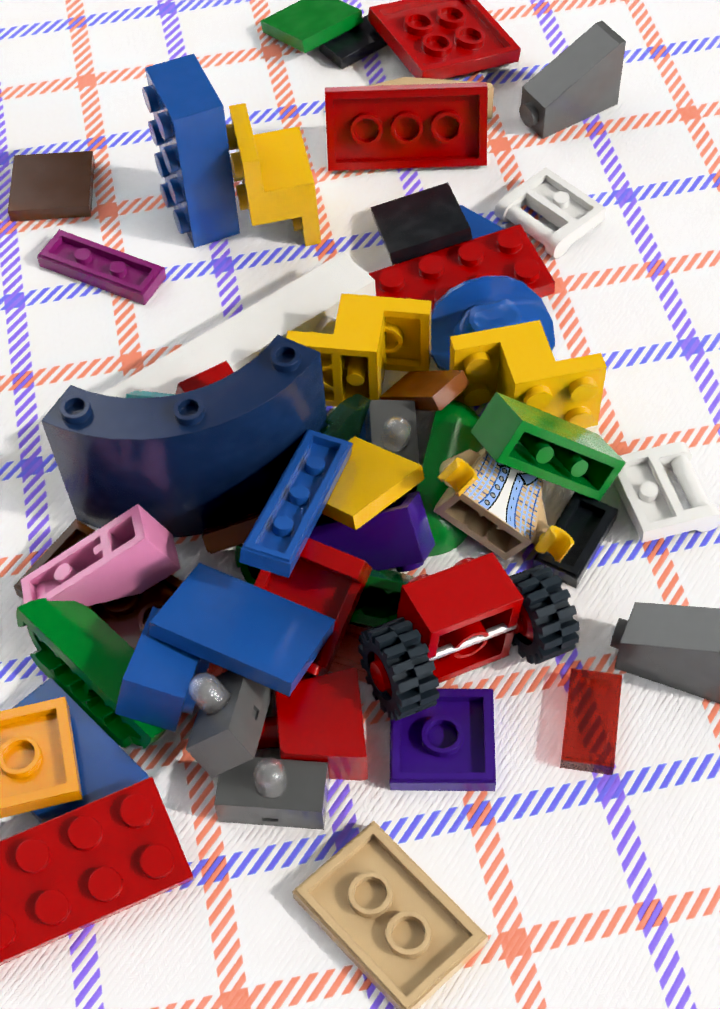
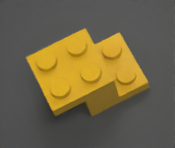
[226,103,321,246]
[286,293,432,409]
[449,320,607,429]

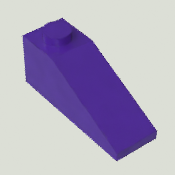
[309,491,435,572]

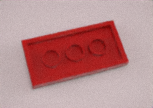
[325,82,488,171]
[368,224,555,313]
[0,777,194,966]

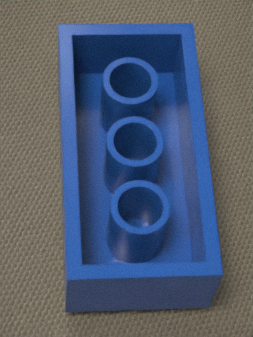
[142,53,240,248]

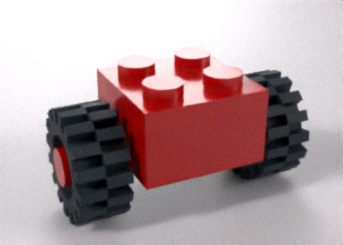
[358,552,580,721]

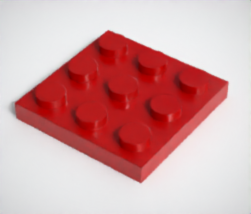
[368,0,521,79]

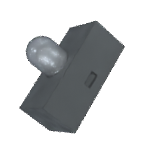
[365,400,420,494]
[186,670,273,778]
[214,757,330,830]

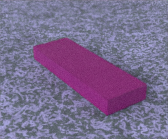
[37,229,166,305]

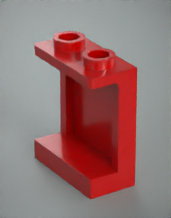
[254,538,372,680]

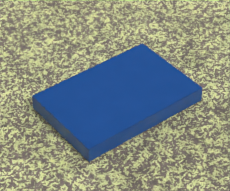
[148,562,335,696]
[13,677,149,824]

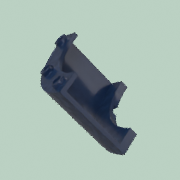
[41,335,329,538]

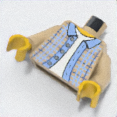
[433,448,574,563]

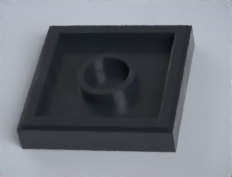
[370,182,472,265]

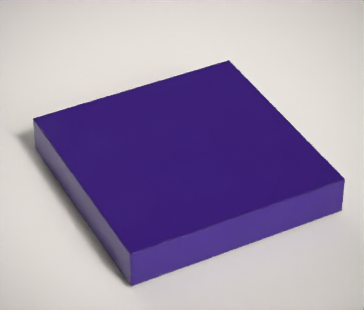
[389,689,496,791]

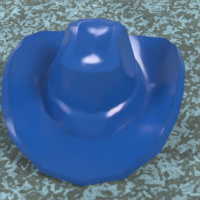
[431,276,555,370]

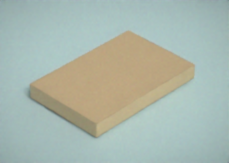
[292,821,489,1009]

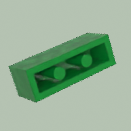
[470,392,626,501]

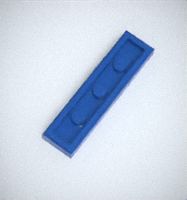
[239,429,353,578]

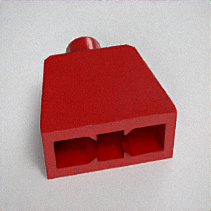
[257,668,368,781]

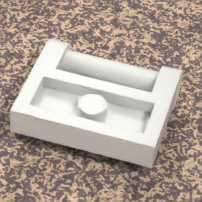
[494,167,606,259]
[614,441,720,543]

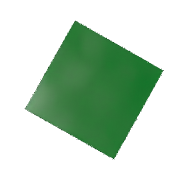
[260,0,364,53]

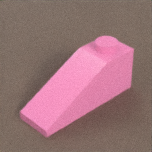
[21,504,181,606]

